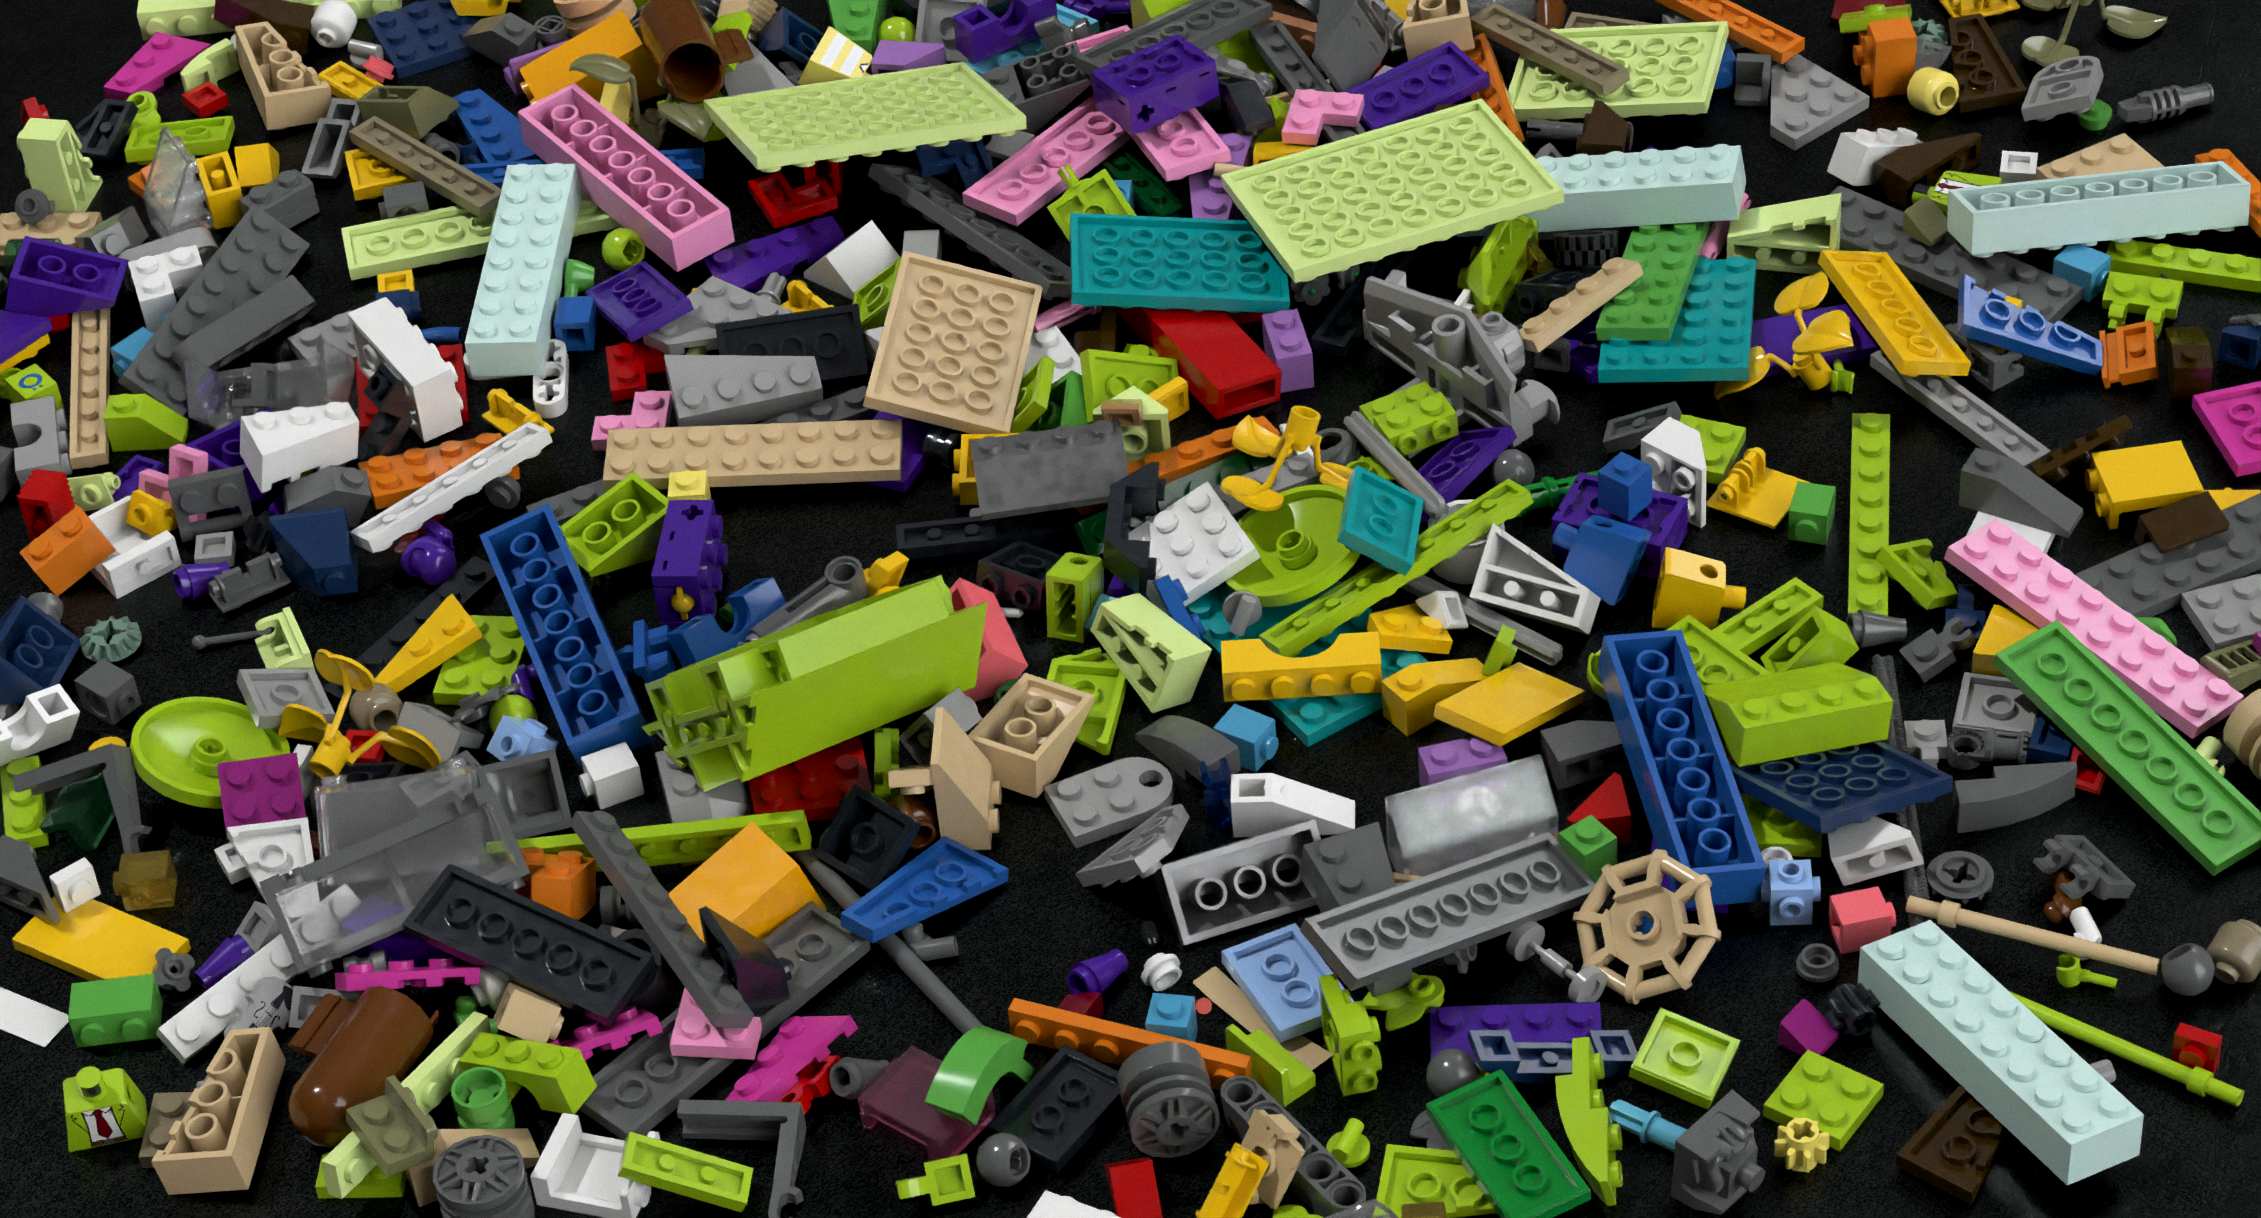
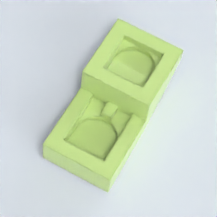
[180,38,240,92]

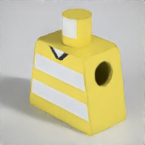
[798,26,873,85]

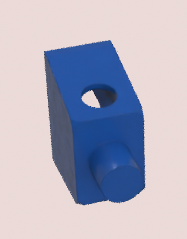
[1552,515,1652,606]

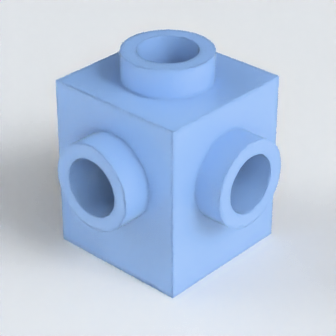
[486,715,559,761]
[1760,859,1821,925]

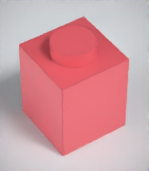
[1829,886,1896,954]

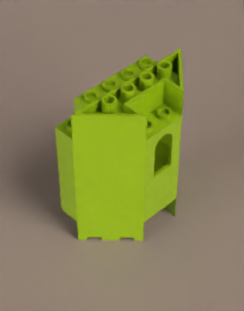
[641,575,988,792]

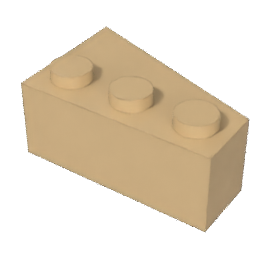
[2035,133,2165,180]

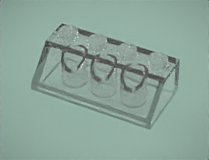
[1385,754,1559,876]

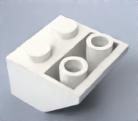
[1641,417,1707,528]

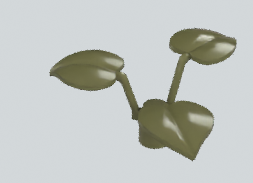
[2020,0,2168,67]
[569,54,714,149]

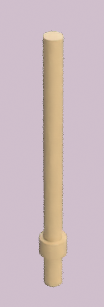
[1906,895,2160,975]

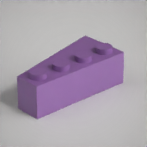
[1188,133,1253,220]

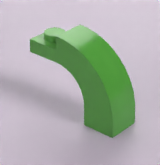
[924,1026,1034,1126]

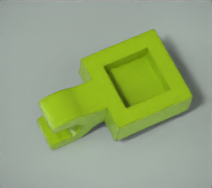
[896,1153,975,1206]

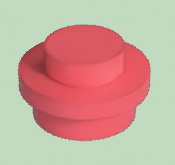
[362,55,395,83]

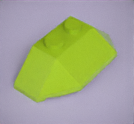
[1457,215,1538,320]

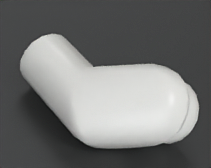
[2069,907,2102,961]

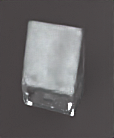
[143,126,214,238]

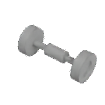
[1506,921,1607,1003]

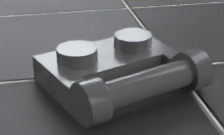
[168,465,254,543]

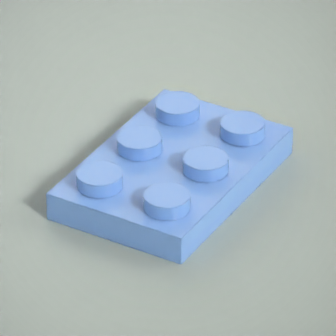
[1221,923,1354,1043]

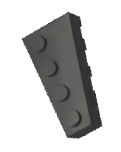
[1301,822,1412,997]

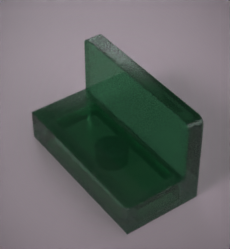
[39,773,115,851]

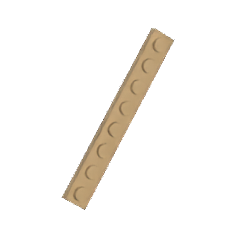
[69,308,110,469]

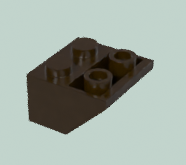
[1576,100,1630,156]

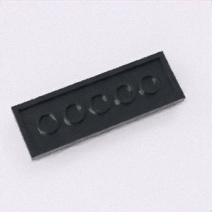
[402,863,656,1027]

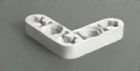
[463,339,569,418]

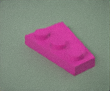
[103,32,212,101]
[335,957,480,991]
[547,1006,663,1060]
[725,1016,858,1102]

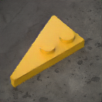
[375,594,483,693]

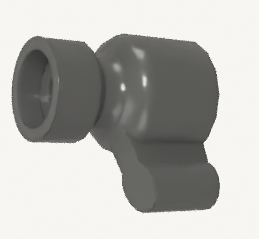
[1034,15,1094,52]

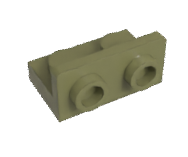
[346,1075,438,1177]

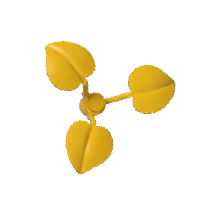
[1714,271,1853,401]
[1220,406,1353,511]
[278,649,442,781]

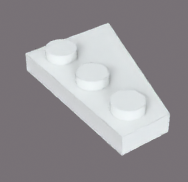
[227,817,320,927]

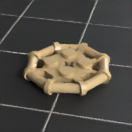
[1572,849,1722,1004]

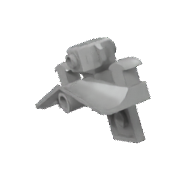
[1363,276,1560,459]

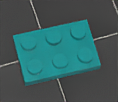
[1337,465,1424,576]

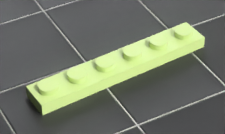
[321,1011,491,1199]

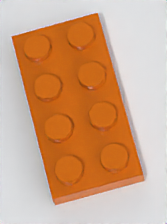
[358,433,520,510]

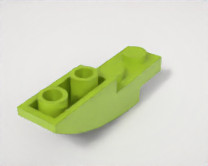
[1555,1037,1623,1206]

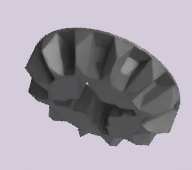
[1926,851,1994,905]

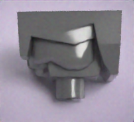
[476,749,572,842]
[1671,1090,1765,1215]

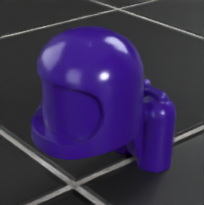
[401,519,457,586]

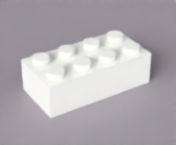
[347,297,464,443]

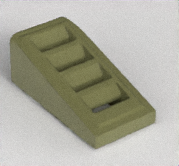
[2200,639,2261,692]

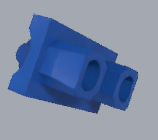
[616,619,675,696]

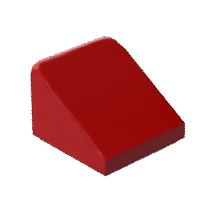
[2068,745,2110,796]

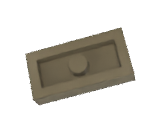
[139,1092,192,1168]

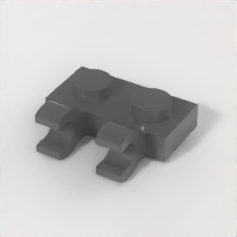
[2033,835,2136,900]

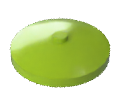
[1225,484,1361,607]
[130,697,290,809]

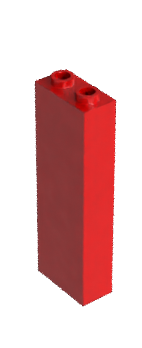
[1111,306,1282,420]

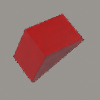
[1567,772,1631,846]
[1105,1157,1163,1218]

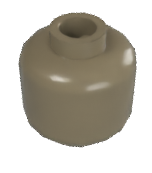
[349,682,404,733]
[2207,919,2261,985]

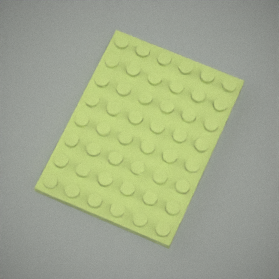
[704,62,1027,172]
[1221,98,1564,283]

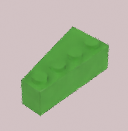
[826,0,889,73]

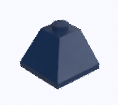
[758,7,824,71]
[269,507,358,597]

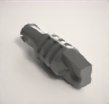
[2117,82,2214,124]

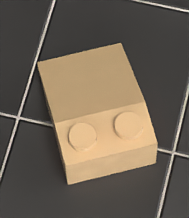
[968,673,1094,799]
[930,707,1002,850]

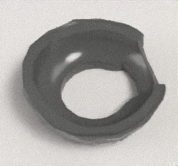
[1310,428,1360,466]

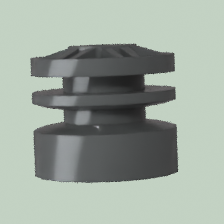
[1117,1041,1220,1158]
[433,1135,535,1218]

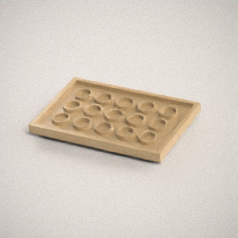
[863,251,1043,434]

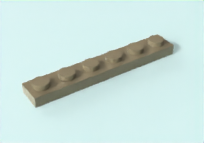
[1470,2,1630,97]
[349,116,502,219]

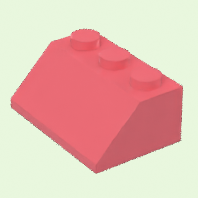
[949,577,1028,702]

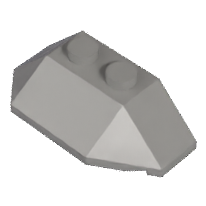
[654,751,752,867]

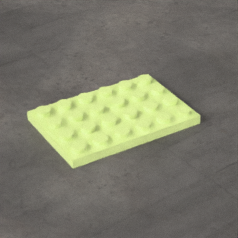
[1508,21,1729,122]

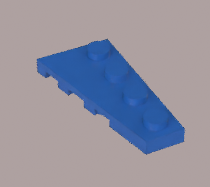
[452,89,541,163]
[1958,274,2103,377]
[841,836,1009,943]

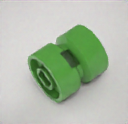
[451,1066,515,1129]

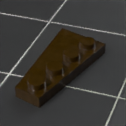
[1948,13,2027,113]

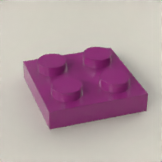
[217,753,306,840]

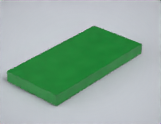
[1426,1069,1591,1218]

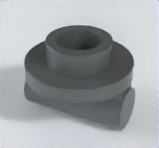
[15,189,55,223]

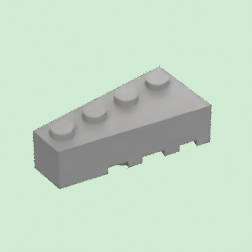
[664,355,823,427]

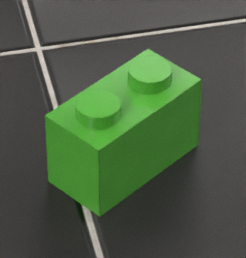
[68,974,163,1048]

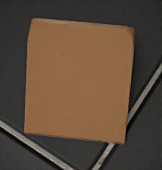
[1101,399,1143,426]

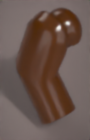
[2044,871,2082,924]

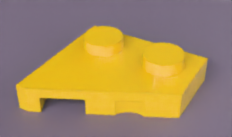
[1366,603,1453,654]

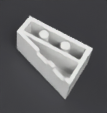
[240,402,359,493]
[1469,523,1601,635]

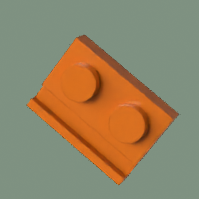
[2099,320,2159,389]

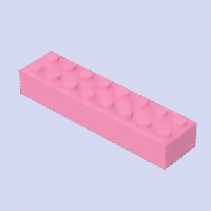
[518,83,734,272]

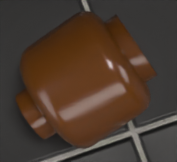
[889,793,940,850]

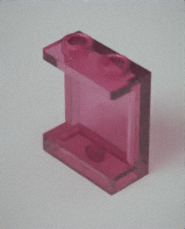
[858,1045,996,1161]

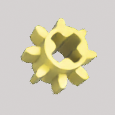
[1774,1117,1830,1172]

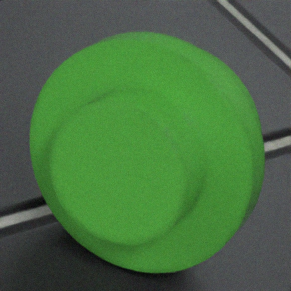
[2076,99,2112,130]

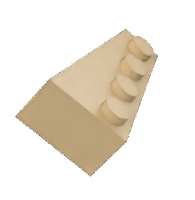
[235,21,332,131]

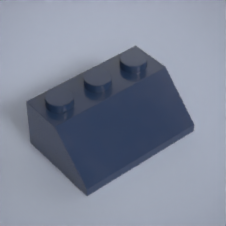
[0,595,81,704]

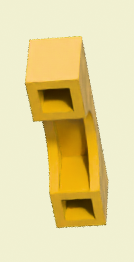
[1221,631,1382,702]

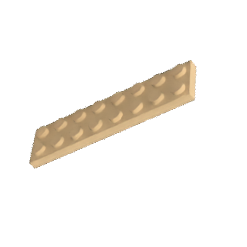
[603,419,903,491]

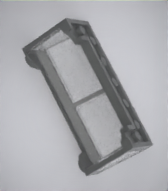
[259,782,530,979]

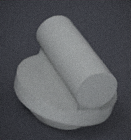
[348,39,384,70]
[1223,591,1262,636]

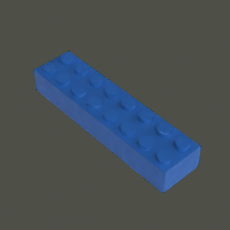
[479,503,654,774]
[1597,630,1766,908]

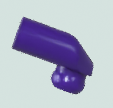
[511,663,541,707]

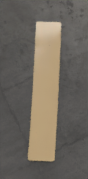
[1193,966,1333,1071]

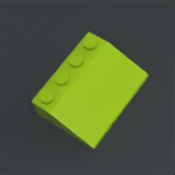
[1702,662,1894,767]

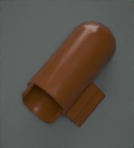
[638,0,754,104]
[288,986,439,1148]

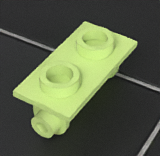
[66,472,121,511]

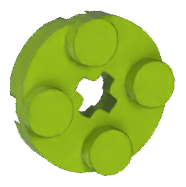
[874,728,899,802]

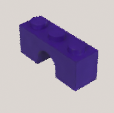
[953,0,1058,64]

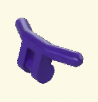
[1062,0,1132,21]

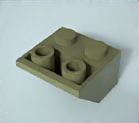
[356,85,459,140]

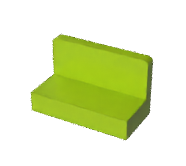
[1225,1024,1316,1107]

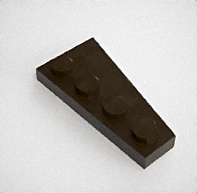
[2026,414,2134,487]
[1896,1085,2007,1205]

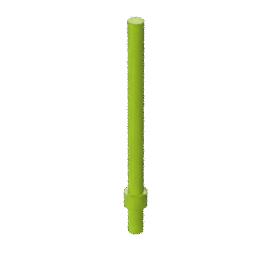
[2009,991,2244,1107]

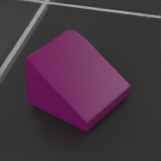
[1779,999,1839,1056]

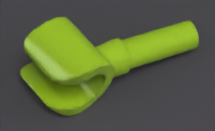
[1830,359,1855,394]
[2056,953,2117,989]

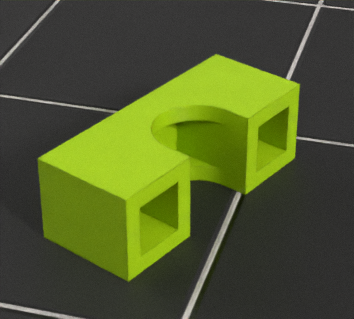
[458,1032,597,1115]

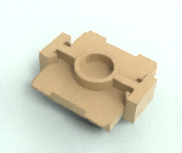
[1241,1109,1306,1209]

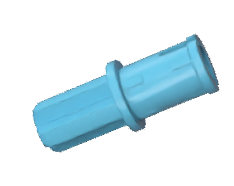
[1609,1100,1687,1152]

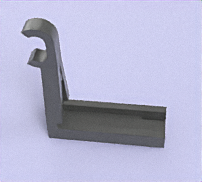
[12,744,159,868]
[677,1099,807,1218]

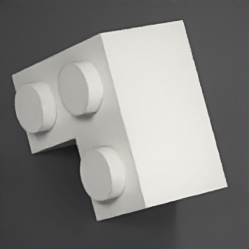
[128,245,204,333]

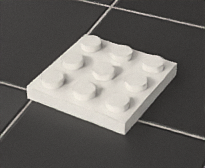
[1129,481,1261,616]

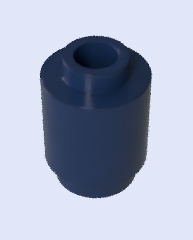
[370,289,423,324]

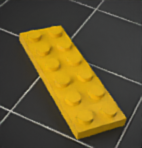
[1818,250,1971,378]

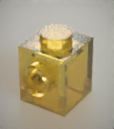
[113,850,177,911]

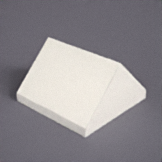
[804,220,900,300]

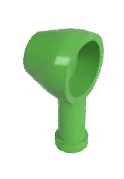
[563,259,595,297]

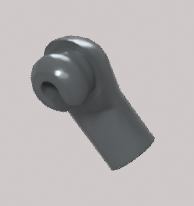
[901,922,959,961]

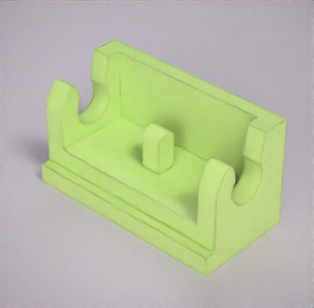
[255,606,315,670]

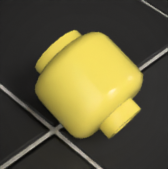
[1907,67,1959,116]

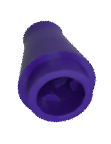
[173,562,230,601]
[194,934,255,990]
[1066,949,1128,994]

